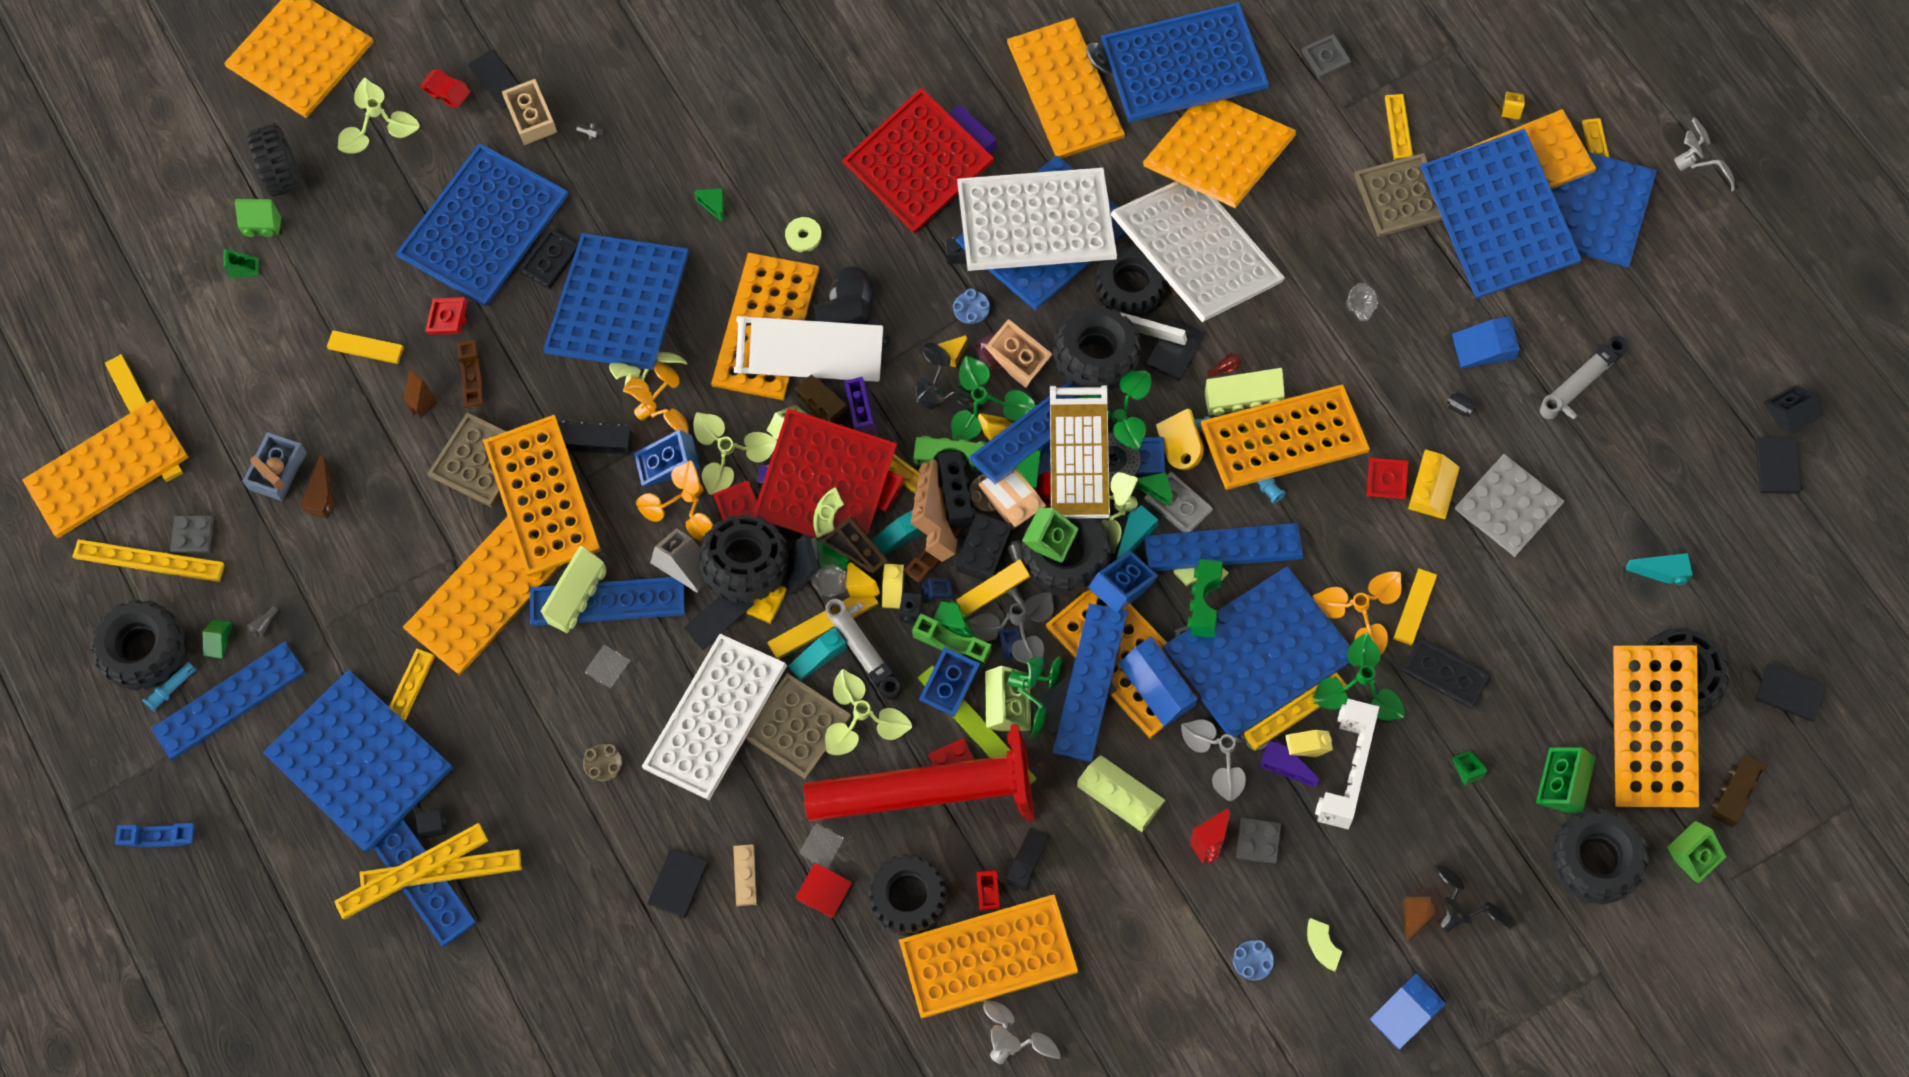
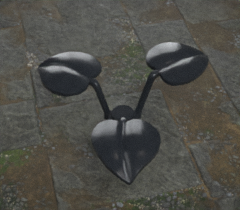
[915,342,983,410]
[1434,864,1511,932]

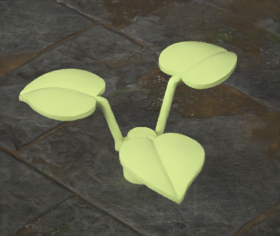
[338,78,420,154]
[609,352,687,385]
[693,412,777,495]
[1101,473,1138,554]
[825,669,912,755]

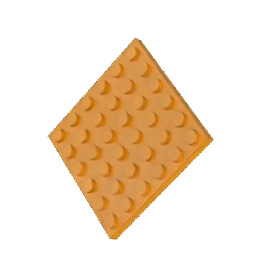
[224,0,374,118]
[1143,99,1296,208]

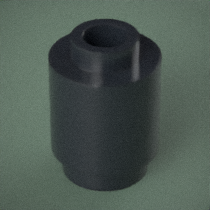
[1447,392,1477,417]

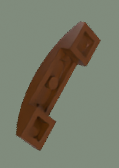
[457,340,484,408]
[904,527,964,583]

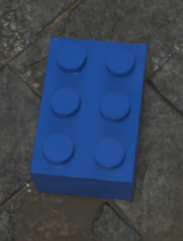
[1088,551,1158,612]

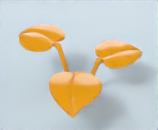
[623,361,688,434]
[636,460,713,541]
[1313,572,1402,655]

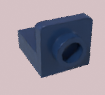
[921,578,953,603]
[999,627,1021,660]

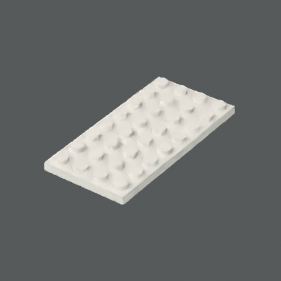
[642,634,787,800]

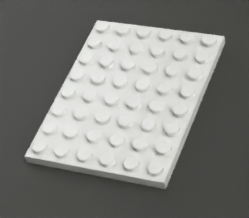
[957,168,1117,271]
[1111,181,1285,322]

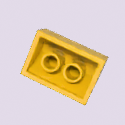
[1408,450,1460,519]

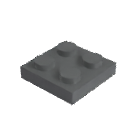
[1302,34,1351,79]
[170,516,214,554]
[1236,818,1281,864]

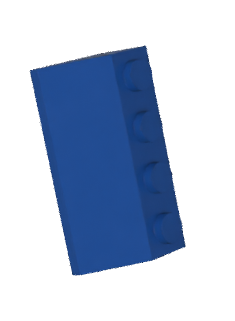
[1119,637,1197,727]

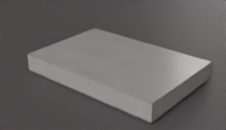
[1145,472,1213,533]

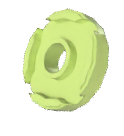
[785,217,822,252]

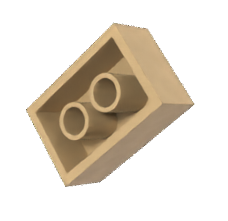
[502,79,557,145]

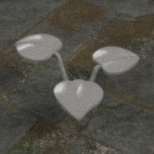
[1674,117,1735,191]
[1181,720,1268,801]
[983,1000,1061,1064]

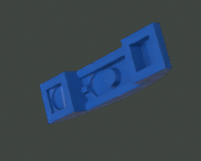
[115,823,195,847]

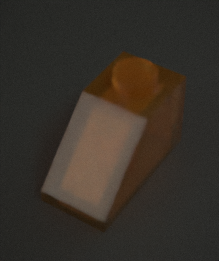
[1403,896,1434,941]

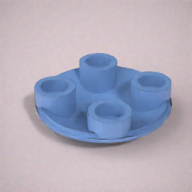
[953,289,990,324]
[1233,940,1274,981]

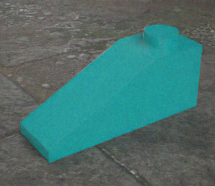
[1117,505,1158,559]
[872,510,923,555]
[1626,553,1692,585]
[788,627,848,681]

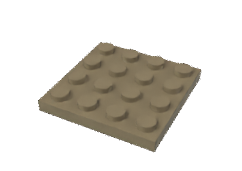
[1354,153,1442,237]
[427,413,530,508]
[745,673,852,780]

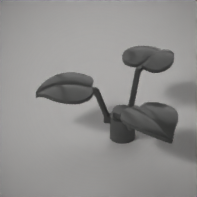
[968,592,1054,663]

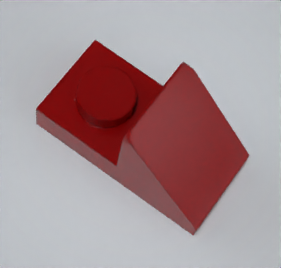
[976,870,1000,910]

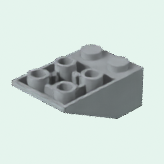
[650,528,706,592]

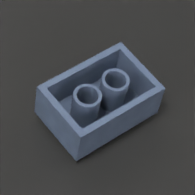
[242,432,307,501]

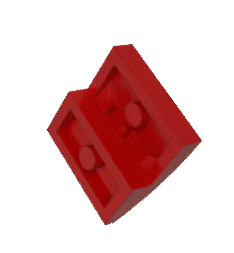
[795,863,852,918]

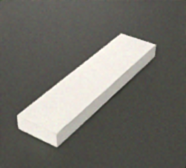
[1120,312,1187,345]

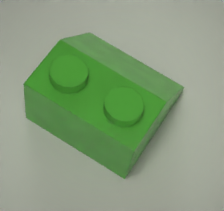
[235,199,281,237]
[1022,508,1078,562]
[1667,821,1726,883]

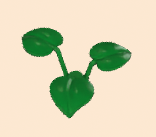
[951,356,1036,441]
[1077,371,1151,450]
[1313,633,1405,721]
[1008,656,1062,740]

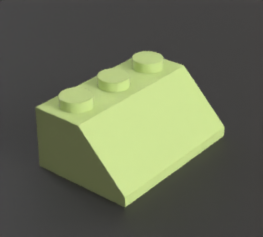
[985,666,1031,731]

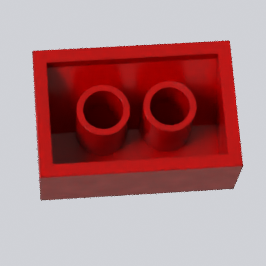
[1190,809,1230,864]

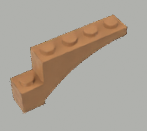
[911,459,957,562]

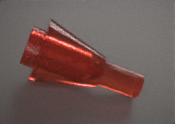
[1207,352,1241,378]

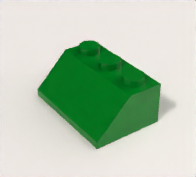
[1536,748,1596,813]

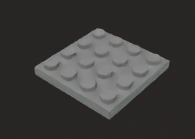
[1455,454,1564,557]

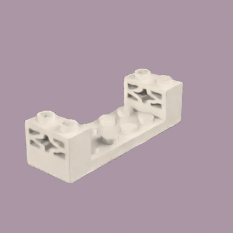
[1315,699,1379,830]

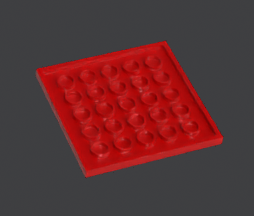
[842,88,995,234]
[752,408,897,540]

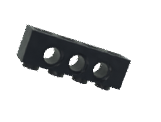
[937,451,975,528]

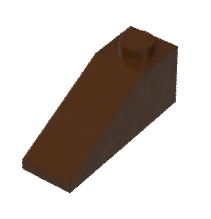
[404,369,437,418]
[300,456,333,518]

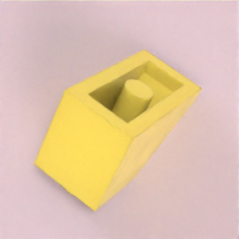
[882,564,905,609]
[1286,730,1333,758]

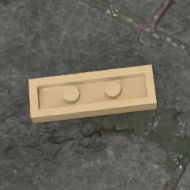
[734,844,757,907]

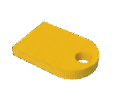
[1156,409,1204,470]

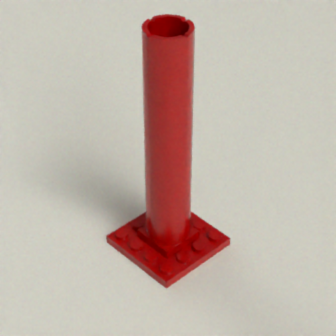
[803,724,1035,822]

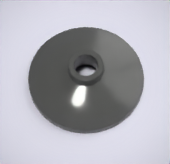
[1087,42,1112,73]

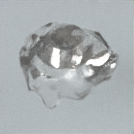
[1347,283,1378,321]
[811,564,847,597]

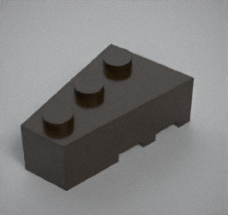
[795,374,849,426]
[821,516,889,573]
[1711,754,1767,827]

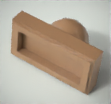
[250,455,285,490]

